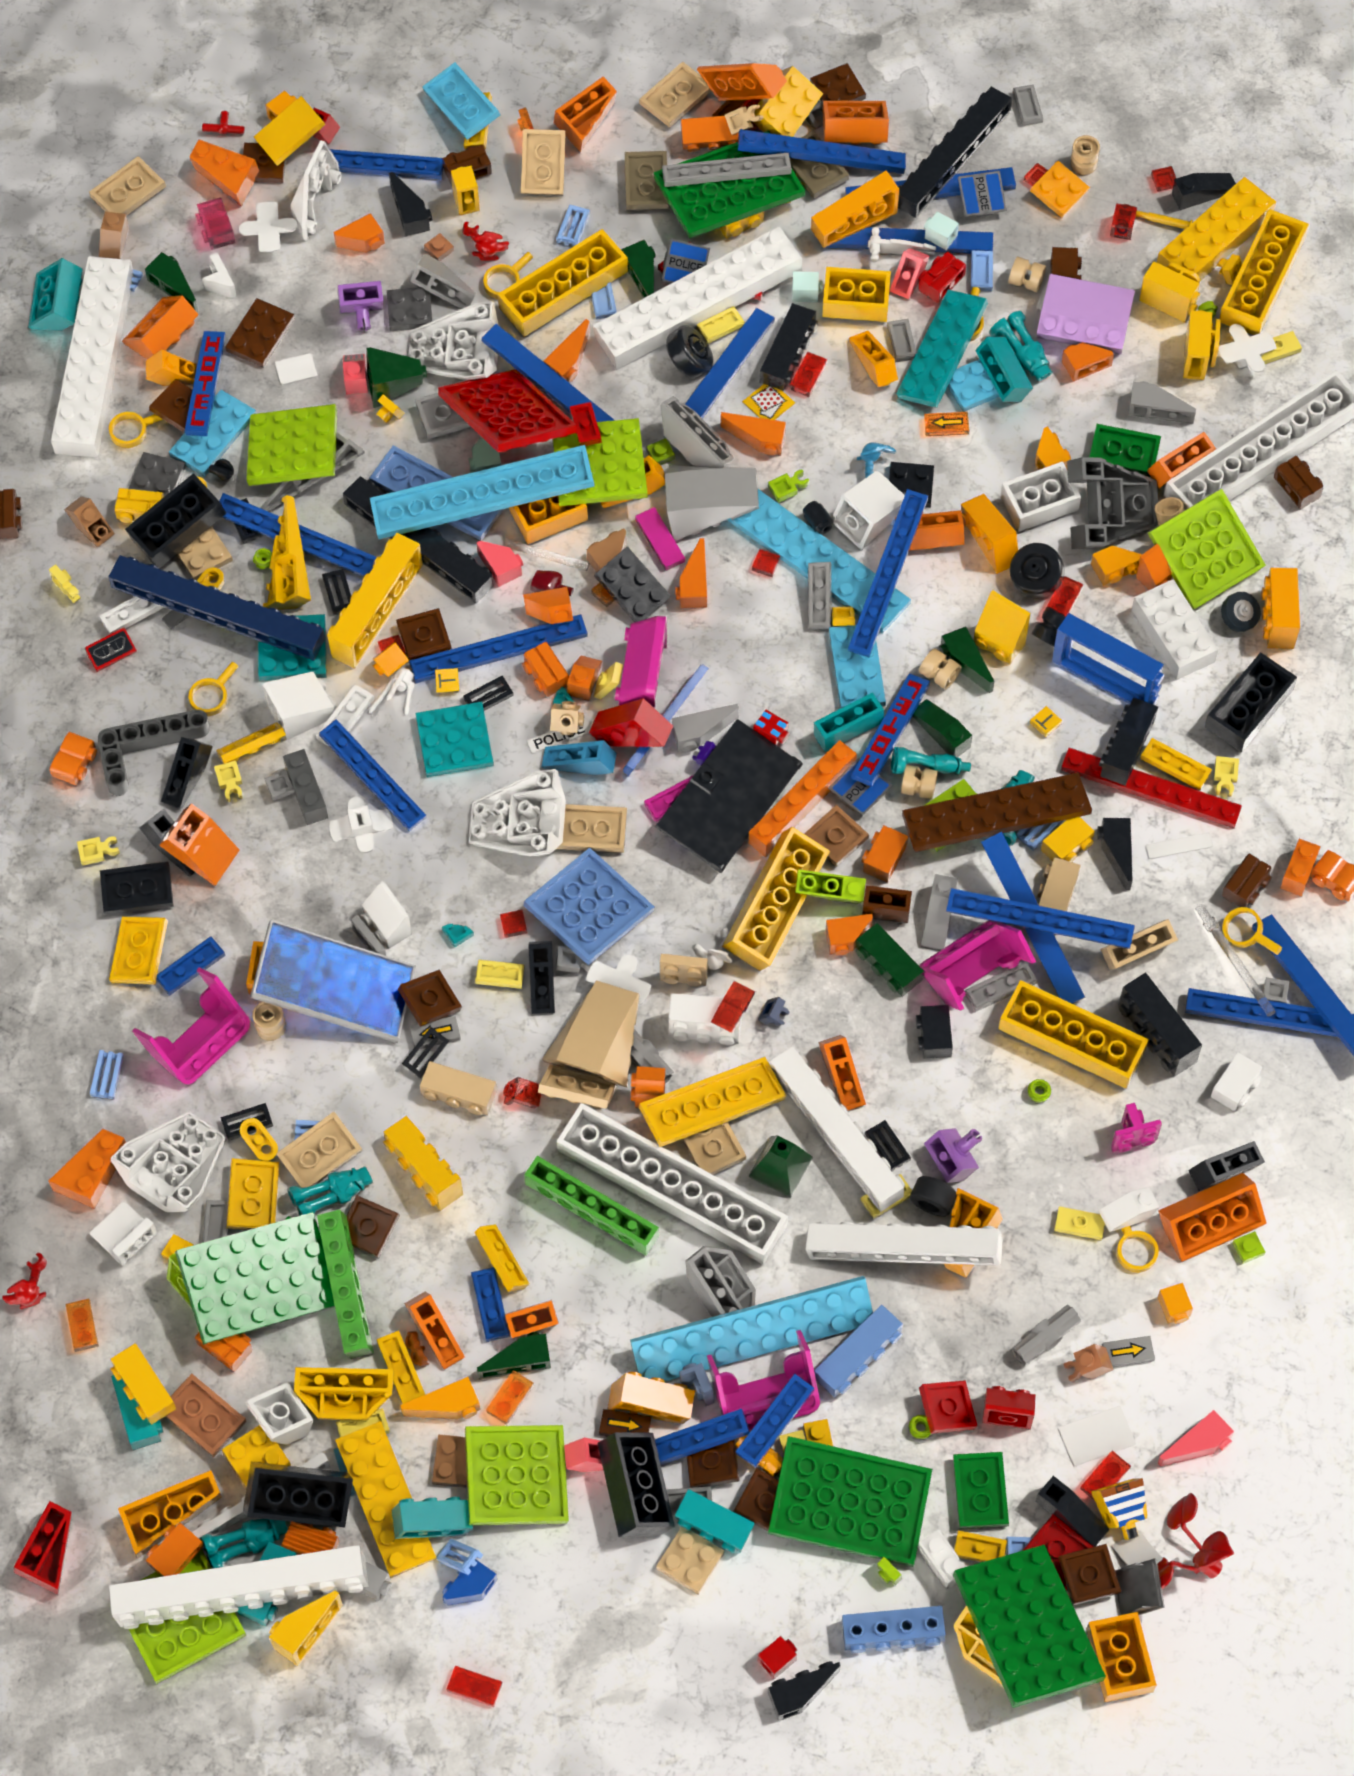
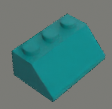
[28,258,83,331]

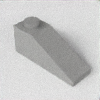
[410,254,476,309]
[1128,381,1196,424]
[672,704,739,752]
[921,874,958,951]

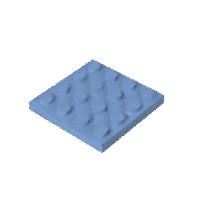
[523,848,655,966]

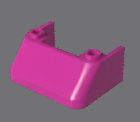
[615,616,667,709]
[920,921,1036,1011]
[132,967,250,1084]
[707,1330,820,1430]

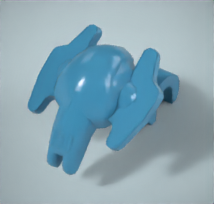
[857,442,896,478]

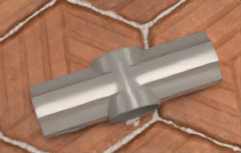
[630,1029,674,1084]
[1012,1304,1081,1366]

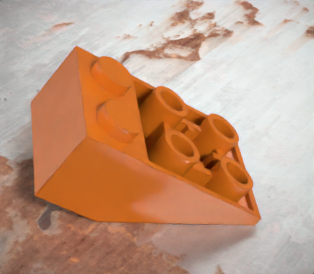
[159,803,240,886]

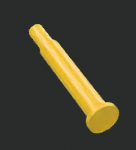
[1135,210,1193,229]

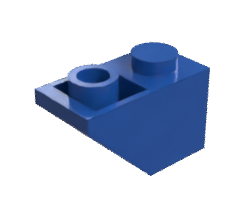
[442,1559,498,1606]

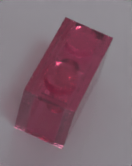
[195,197,236,250]

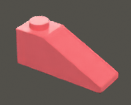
[1158,1410,1234,1467]

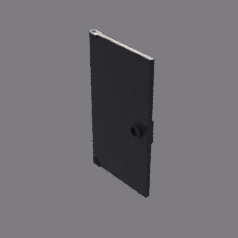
[655,719,803,873]

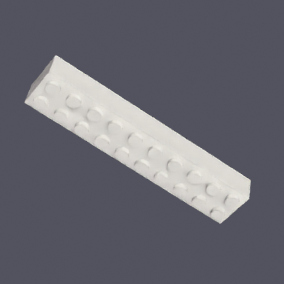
[593,226,802,370]
[51,256,134,458]
[1164,370,1354,510]
[557,1103,788,1265]
[109,1545,369,1629]

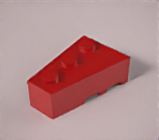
[589,698,673,747]
[13,1501,72,1595]

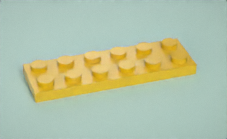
[639,1057,786,1147]
[335,1421,436,1578]

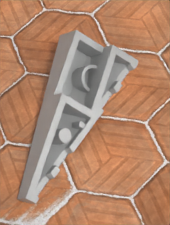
[261,433,365,512]

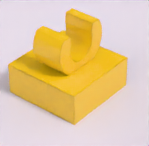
[1217,254,1242,285]
[377,394,405,423]

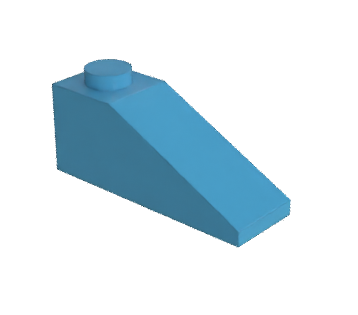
[541,740,617,775]

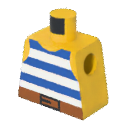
[1091,1478,1147,1540]

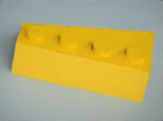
[383,1115,464,1211]

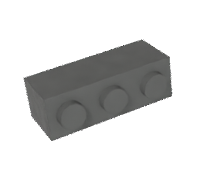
[283,749,328,825]

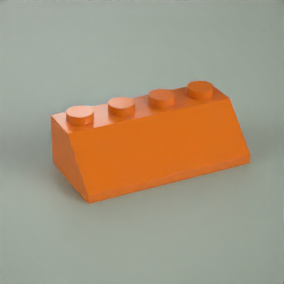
[697,63,787,101]
[1158,1173,1267,1262]

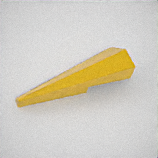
[263,495,311,610]

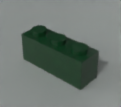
[855,923,924,997]

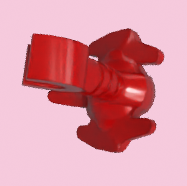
[462,222,509,261]
[2,1253,47,1309]

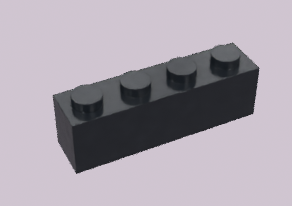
[759,303,818,391]
[1099,697,1159,786]

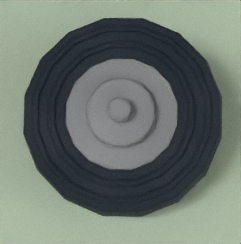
[1221,592,1261,632]

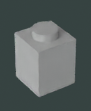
[360,1562,392,1601]

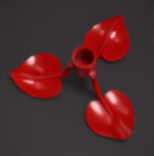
[1157,1493,1234,1590]

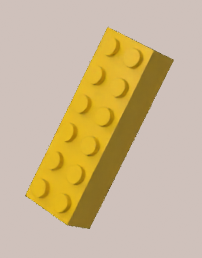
[1157,177,1276,281]
[1219,209,1309,335]
[498,229,628,337]
[327,533,423,669]
[722,827,830,971]
[998,980,1149,1089]

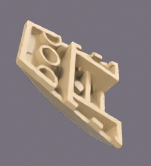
[542,980,640,1088]

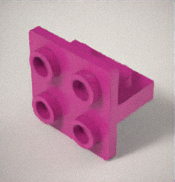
[1111,1103,1162,1153]

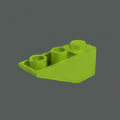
[795,869,866,904]

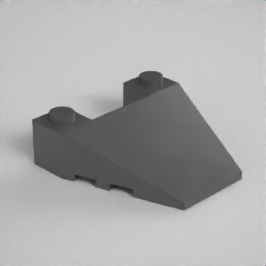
[1067,457,1158,549]

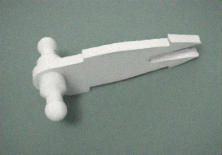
[868,227,936,262]

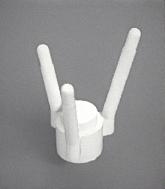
[368,668,415,715]

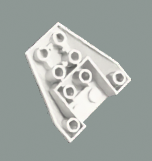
[290,140,341,241]
[408,302,498,380]
[469,769,566,857]
[111,1111,226,1212]

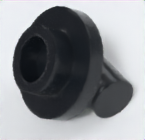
[208,459,234,480]

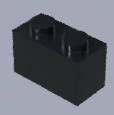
[916,1005,953,1059]

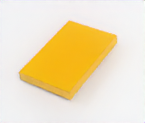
[254,96,326,166]
[109,916,168,985]
[226,1158,279,1230]

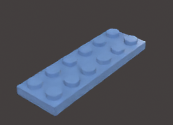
[369,445,504,541]

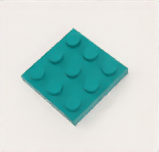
[258,614,327,681]
[415,702,494,777]

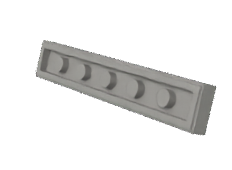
[662,153,792,187]

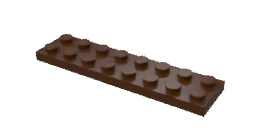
[902,773,1092,852]

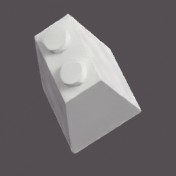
[832,470,904,550]
[262,672,337,740]

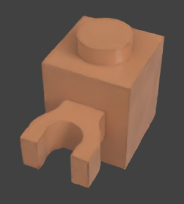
[1064,1344,1114,1382]

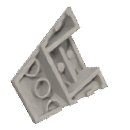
[665,465,759,543]

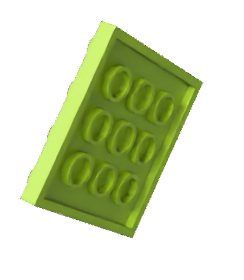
[247,404,337,486]
[552,418,648,506]
[1148,489,1266,610]
[465,1425,569,1525]
[129,1549,246,1684]

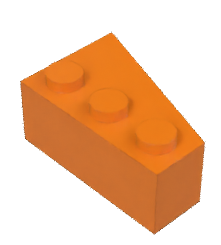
[553,76,617,153]
[189,139,259,207]
[48,1129,126,1209]

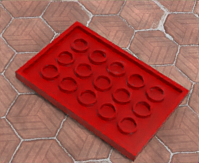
[438,369,577,452]

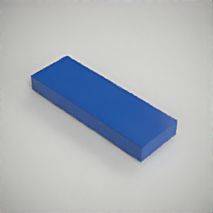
[156,936,226,996]
[471,1267,510,1342]

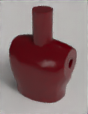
[530,570,574,596]

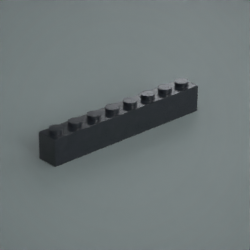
[898,86,1012,218]
[343,476,494,604]

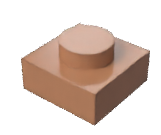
[424,233,454,261]

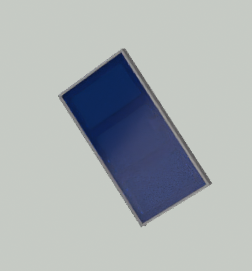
[250,919,416,1043]

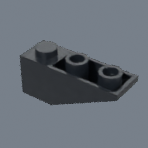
[1035,1475,1110,1547]
[768,1661,841,1721]

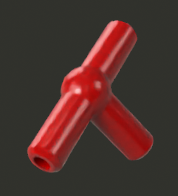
[202,111,245,135]

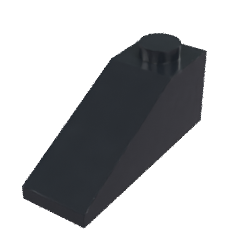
[389,172,433,236]
[1172,173,1236,210]
[161,737,213,809]
[139,809,195,877]
[1097,818,1133,890]
[528,941,555,1014]
[1188,1141,1265,1191]

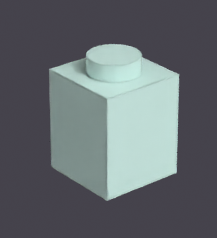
[924,212,959,250]
[792,271,823,302]

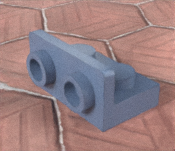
[679,1363,715,1406]

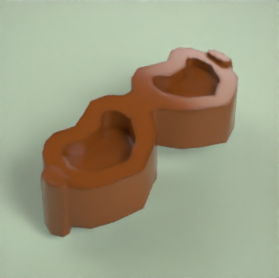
[405,1331,429,1366]

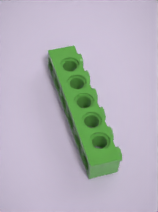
[524,1156,659,1256]
[317,1209,374,1359]

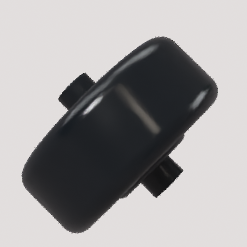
[666,325,713,378]
[1010,543,1065,598]

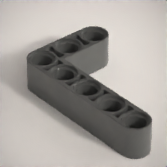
[98,710,210,796]

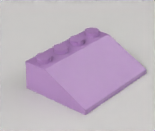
[1037,274,1135,354]

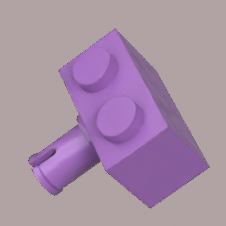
[337,281,383,331]
[924,1128,982,1183]

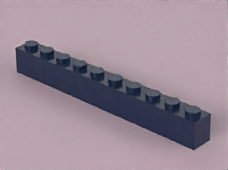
[108,555,325,661]

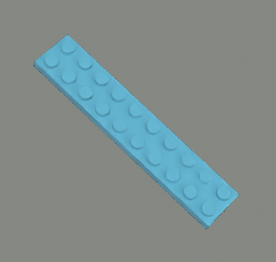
[370,445,595,539]
[727,489,911,634]
[630,1276,873,1381]

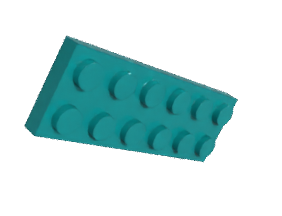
[896,290,988,408]

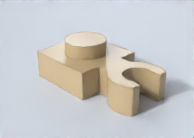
[725,105,764,135]

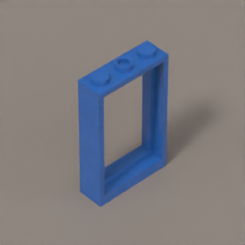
[1052,613,1165,705]

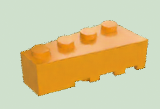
[811,170,899,248]
[118,1470,222,1558]

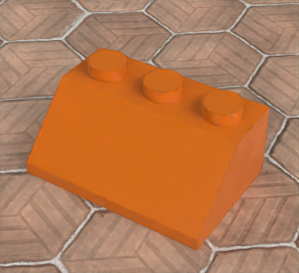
[823,101,889,145]
[122,295,199,359]

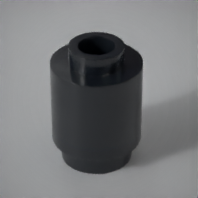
[803,501,834,534]

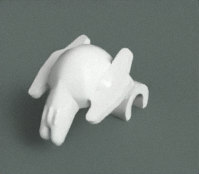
[692,928,732,970]

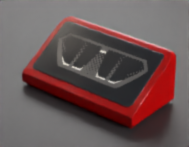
[85,628,137,672]

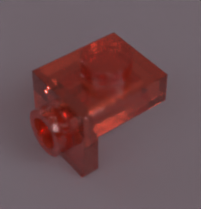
[503,1077,541,1109]

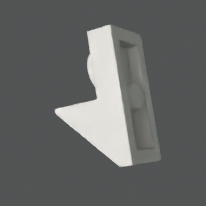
[202,253,237,298]

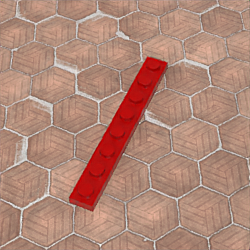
[1061,747,1242,828]

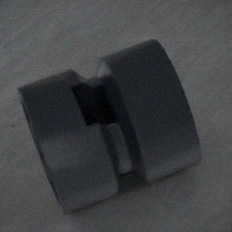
[1031,606,1066,647]

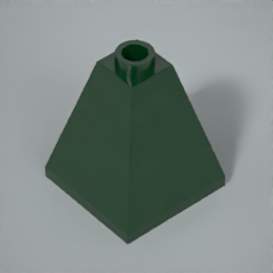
[366,347,427,408]
[749,1135,813,1198]

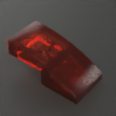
[711,981,756,1033]

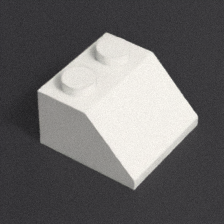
[361,881,412,949]
[245,1382,313,1445]

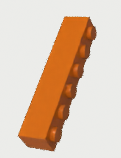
[749,740,857,857]

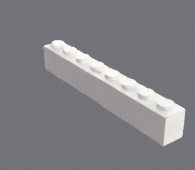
[770,1047,905,1212]
[806,1221,1003,1265]

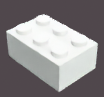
[1000,461,1081,532]
[669,993,742,1045]

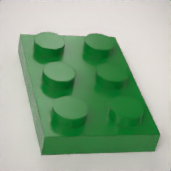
[1090,424,1161,477]
[953,1452,1009,1529]

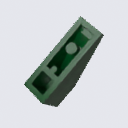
[621,240,656,298]
[145,252,198,312]
[939,626,995,693]
[912,699,973,757]
[477,1332,551,1380]

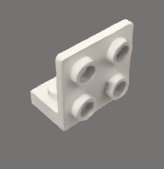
[90,1201,157,1266]

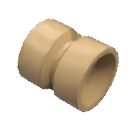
[1070,135,1100,175]
[1008,256,1046,292]
[1155,497,1185,526]
[919,648,962,690]
[901,765,938,800]
[253,1002,286,1041]

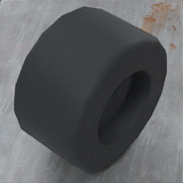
[910,1176,957,1217]

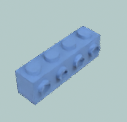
[814,1305,903,1398]
[841,1606,946,1653]

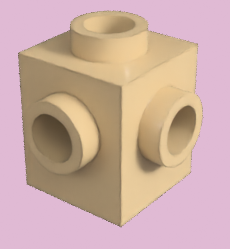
[550,701,584,735]

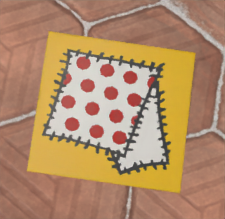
[742,384,795,420]

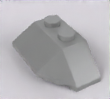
[660,396,734,468]
[685,1246,756,1317]

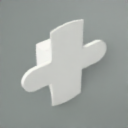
[239,201,298,252]
[1218,324,1277,372]
[329,797,393,853]
[586,955,651,1005]

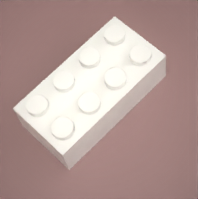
[1132,579,1218,680]

